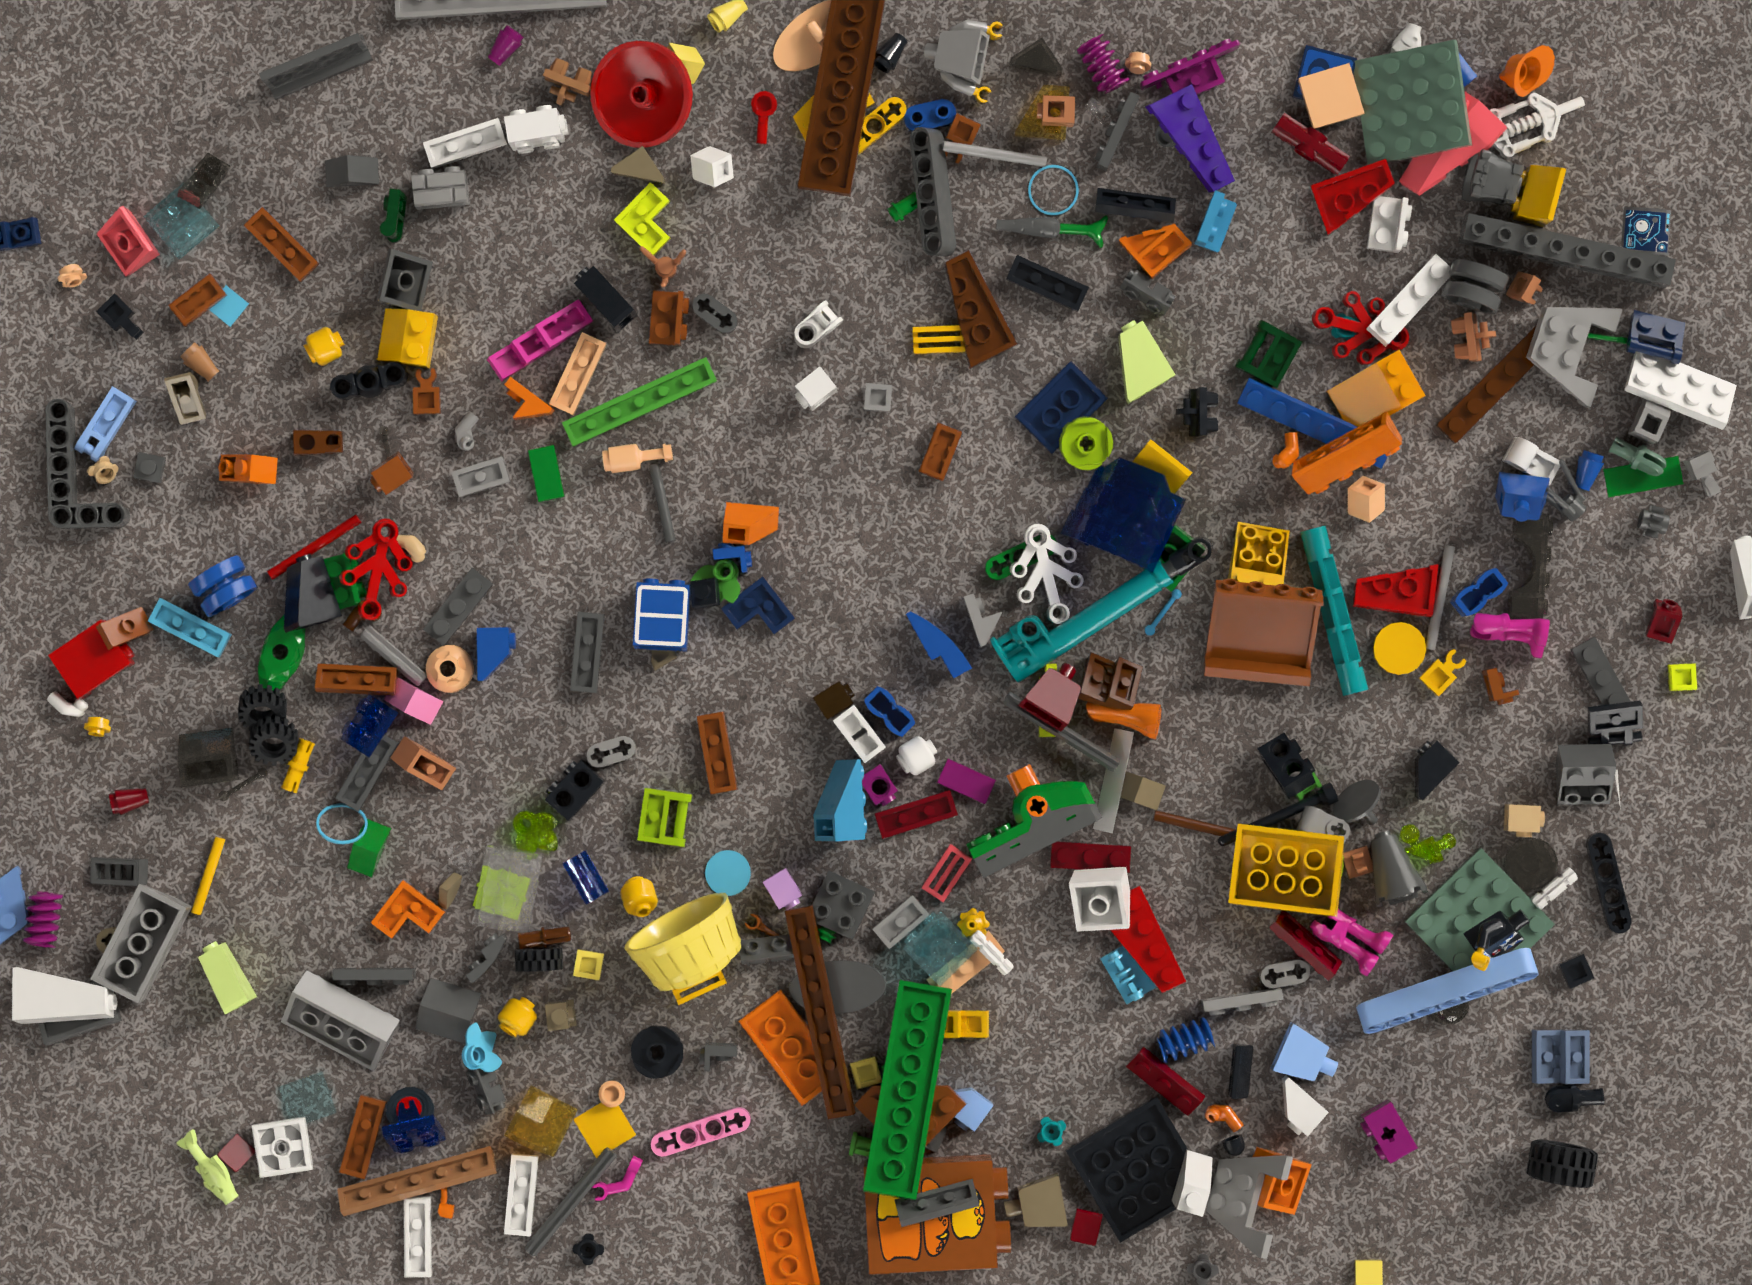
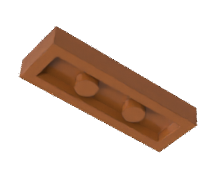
[244,207,319,282]
[315,663,398,696]
[697,711,738,794]
[339,1094,387,1179]

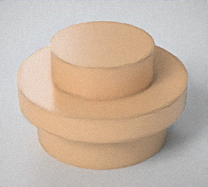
[1125,52,1151,74]
[598,1081,625,1107]

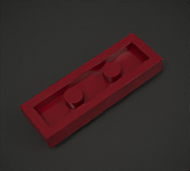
[874,790,958,839]
[1050,841,1131,873]
[1269,910,1342,981]
[1126,1047,1205,1116]

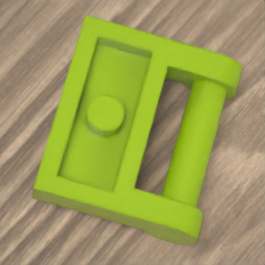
[637,788,692,847]

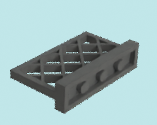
[259,33,373,100]

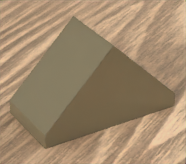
[611,146,665,184]
[1120,771,1166,810]

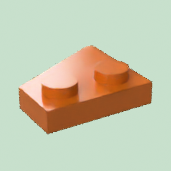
[1119,224,1192,279]

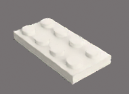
[1624,352,1737,430]

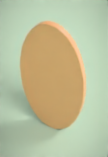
[773,0,831,71]

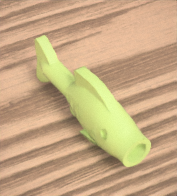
[177,1129,239,1205]

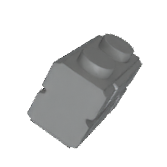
[411,166,470,210]

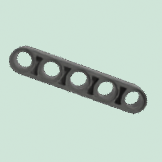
[910,127,956,257]

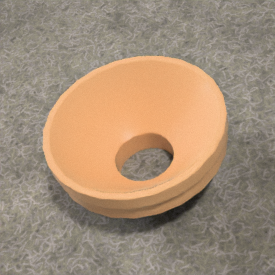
[426,645,474,693]

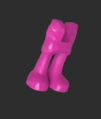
[1470,613,1550,659]
[1310,909,1393,977]

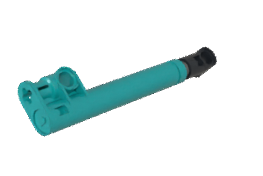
[990,537,1213,683]

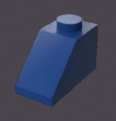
[477,627,516,681]

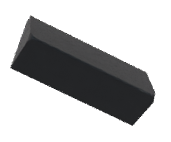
[1228,1043,1253,1099]

